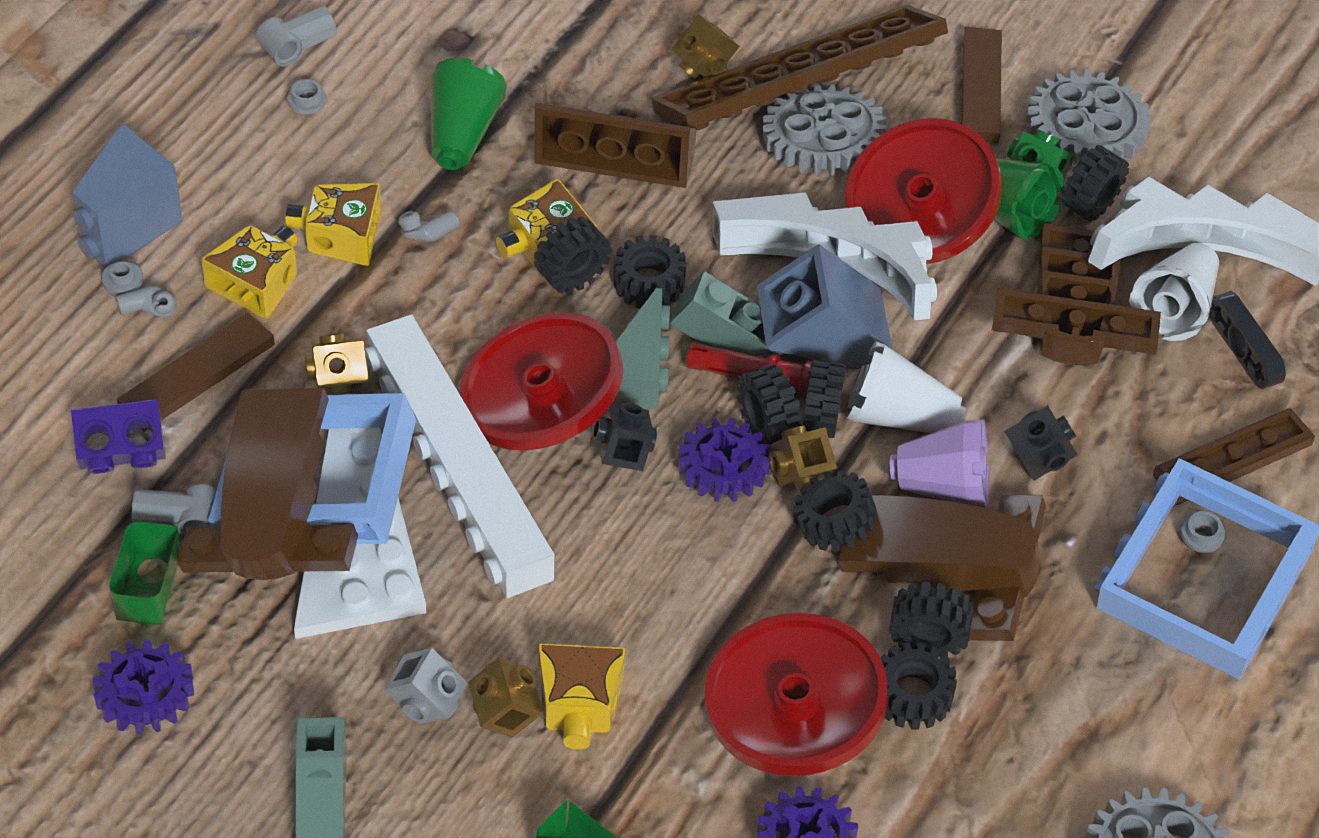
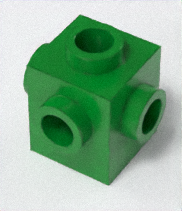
[1007,129,1073,174]

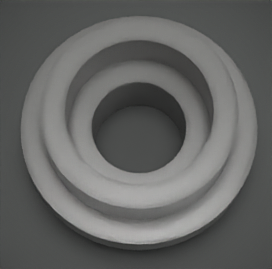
[288,79,326,114]
[102,261,143,297]
[1181,511,1225,553]

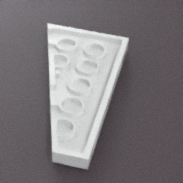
[294,428,426,639]

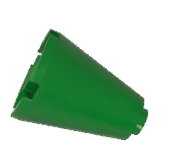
[431,58,507,170]
[994,157,1064,240]

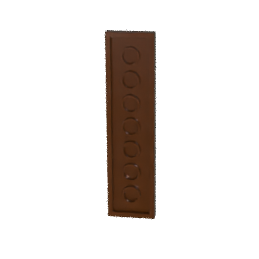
[651,4,948,130]

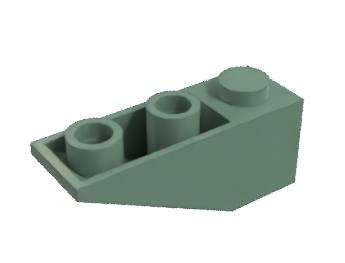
[669,271,797,362]
[613,288,670,409]
[296,717,347,838]

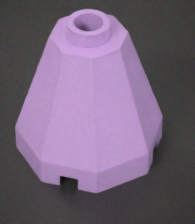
[890,419,989,508]

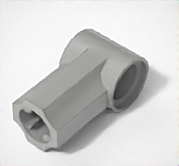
[256,6,337,67]
[131,484,217,537]

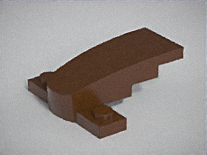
[992,223,1161,366]
[177,388,358,580]
[838,495,1046,641]

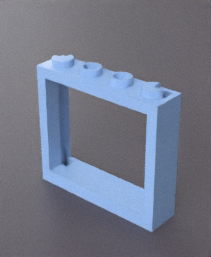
[208,392,416,544]
[1094,458,1319,680]

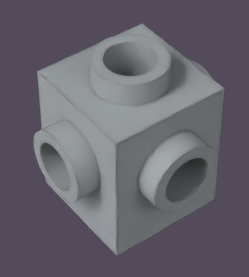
[383,648,468,724]

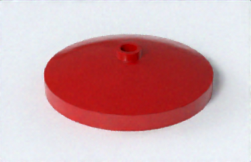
[845,118,1003,264]
[459,313,624,451]
[705,613,888,776]

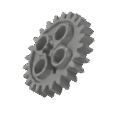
[1026,69,1151,166]
[763,84,887,175]
[1085,787,1230,838]

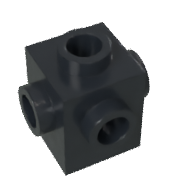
[593,403,657,471]
[1004,405,1078,481]

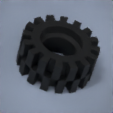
[1061,145,1129,222]
[534,217,612,294]
[613,235,686,309]
[802,359,847,438]
[737,364,802,445]
[794,470,877,551]
[889,582,973,659]
[881,642,957,730]

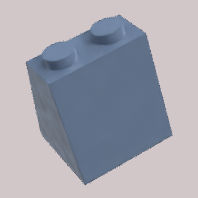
[72,124,183,268]
[757,244,892,369]

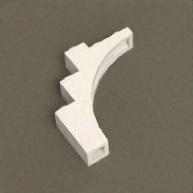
[1088,177,1319,286]
[713,192,937,320]

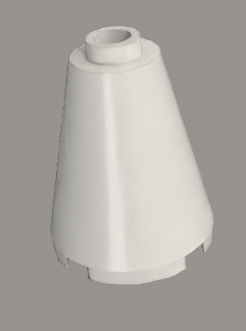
[1129,243,1219,341]
[845,341,966,433]

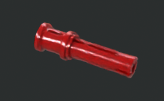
[687,342,813,398]

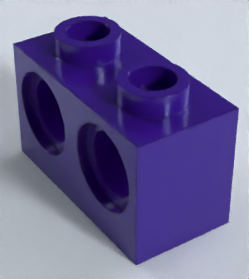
[71,399,166,474]

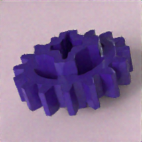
[678,418,770,502]
[92,640,195,734]
[756,786,858,838]

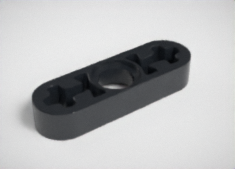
[1209,291,1286,389]

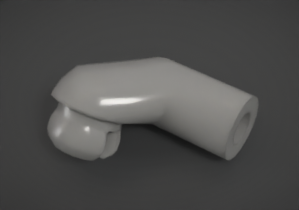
[398,210,460,242]
[115,286,176,317]

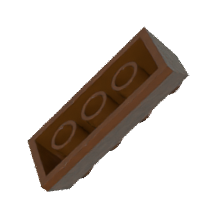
[535,103,696,188]

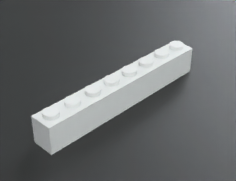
[364,314,554,599]

